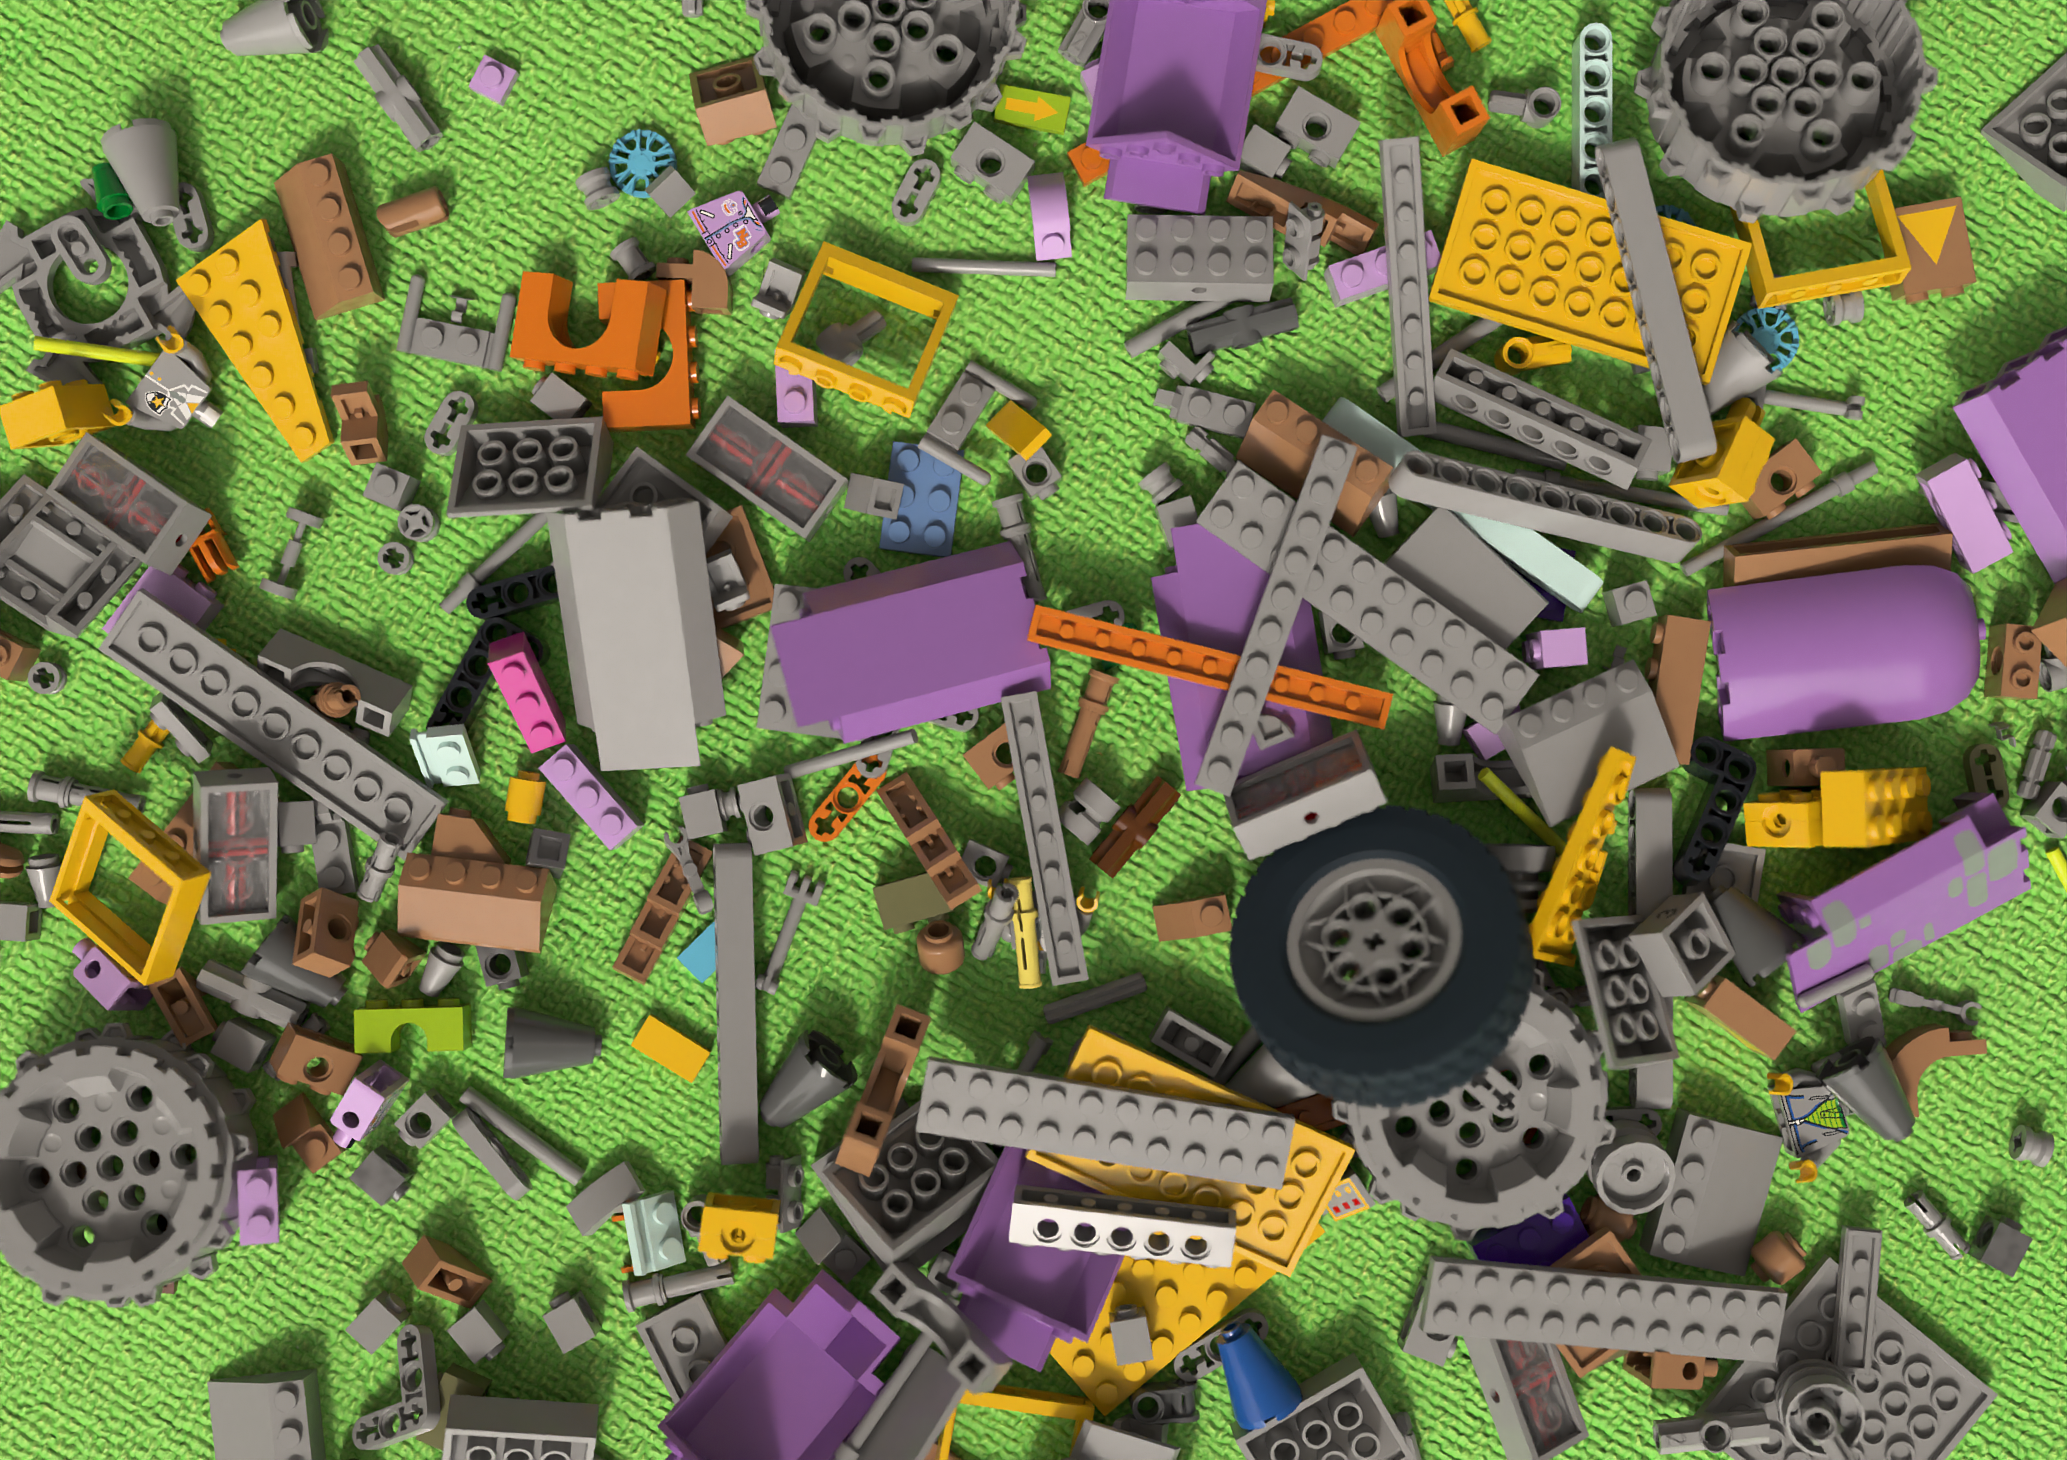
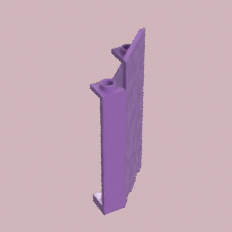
[1953,326,2067,584]
[1151,524,1333,791]
[770,541,1051,744]
[947,1073,1129,1372]

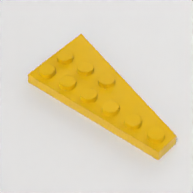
[176,219,334,463]
[1528,746,1637,967]

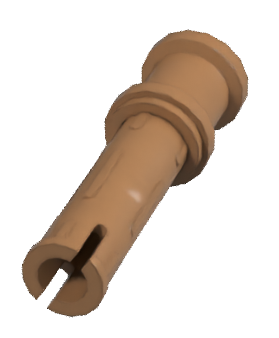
[1058,668,1119,779]

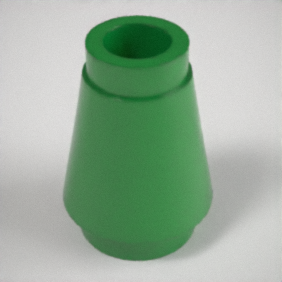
[92,162,133,220]

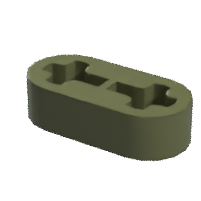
[1963,744,2009,808]

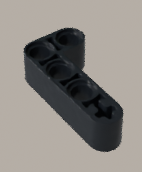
[466,565,559,620]
[426,617,551,733]
[1673,736,1757,887]

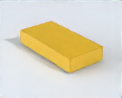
[985,400,1052,461]
[630,1014,712,1083]

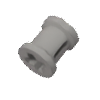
[610,237,656,281]

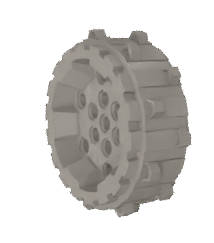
[745,0,1027,157]
[1634,0,1938,224]
[1331,968,1616,1241]
[0,1023,258,1308]

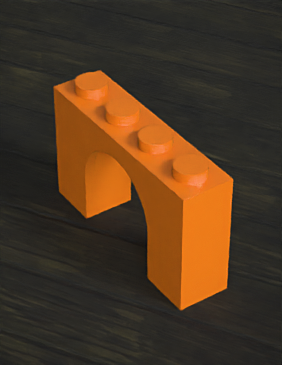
[1375,0,1490,157]
[510,271,667,381]
[597,279,701,433]

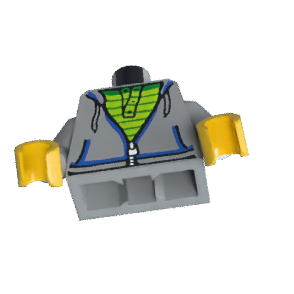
[1767,1068,1854,1183]

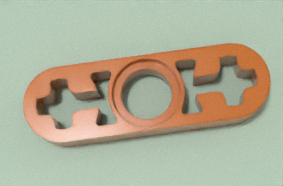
[808,755,888,842]

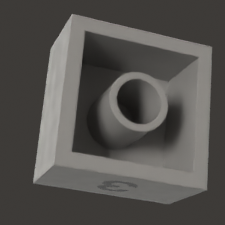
[1629,892,1736,997]

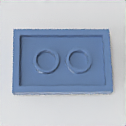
[879,441,965,557]

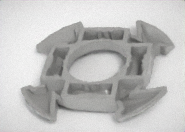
[0,178,197,388]

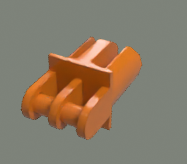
[189,508,240,584]

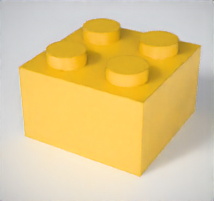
[0,379,116,449]

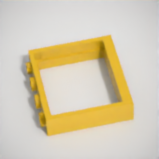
[1730,169,1912,309]
[774,241,959,419]
[49,789,212,986]
[935,1384,1095,1460]

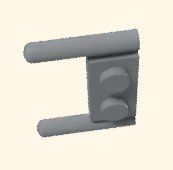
[396,274,516,372]
[918,360,1037,485]
[1797,963,1887,1073]

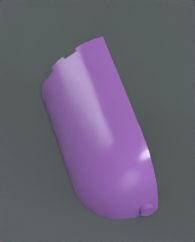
[1707,565,1986,741]

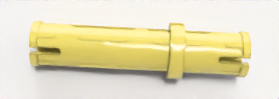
[1008,876,1042,989]

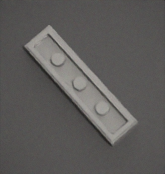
[1831,1225,1882,1376]

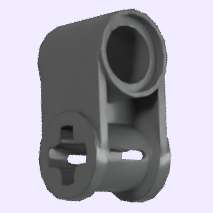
[1129,1378,1200,1425]

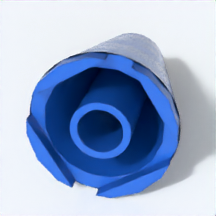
[1217,1321,1303,1430]

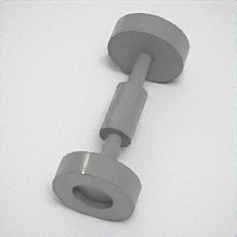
[259,507,324,600]

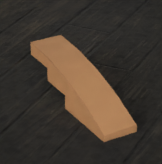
[1226,170,1379,256]
[876,772,982,910]
[612,835,713,986]

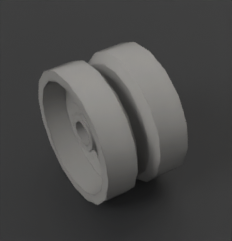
[1586,1119,1676,1215]

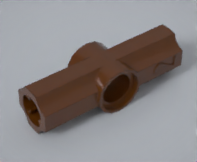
[1089,775,1181,878]

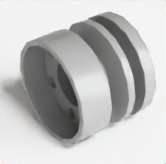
[1485,843,1556,914]
[1774,1358,1866,1458]

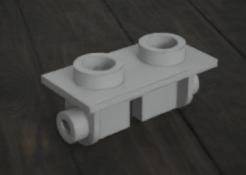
[1283,202,1325,281]
[766,1155,804,1233]

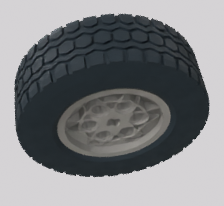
[1230,805,1534,1108]

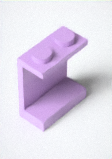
[237,1155,280,1246]

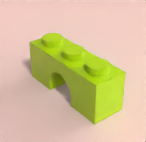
[354,997,472,1053]

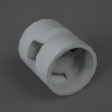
[1058,778,1121,845]

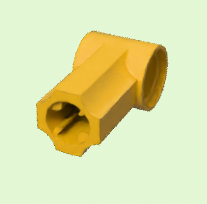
[1494,335,1572,376]

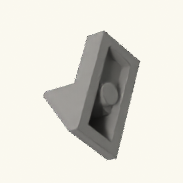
[795,1206,872,1285]

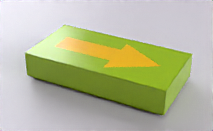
[994,84,1071,135]

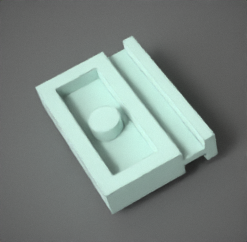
[410,724,481,788]
[622,1190,686,1276]

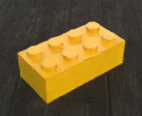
[1820,767,1932,847]

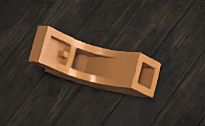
[1886,1023,1987,1117]

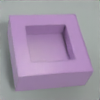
[468,55,519,106]

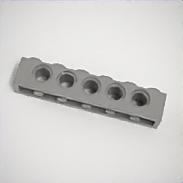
[1434,349,1652,490]
[1009,1184,1236,1268]

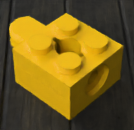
[1668,397,1775,509]
[1743,788,1823,848]
[698,1192,781,1263]

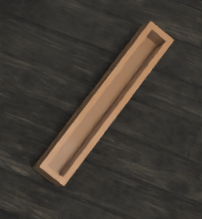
[1723,523,1953,587]

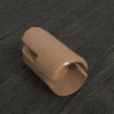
[376,186,450,238]

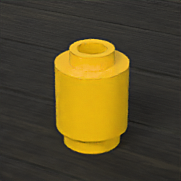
[505,770,546,824]

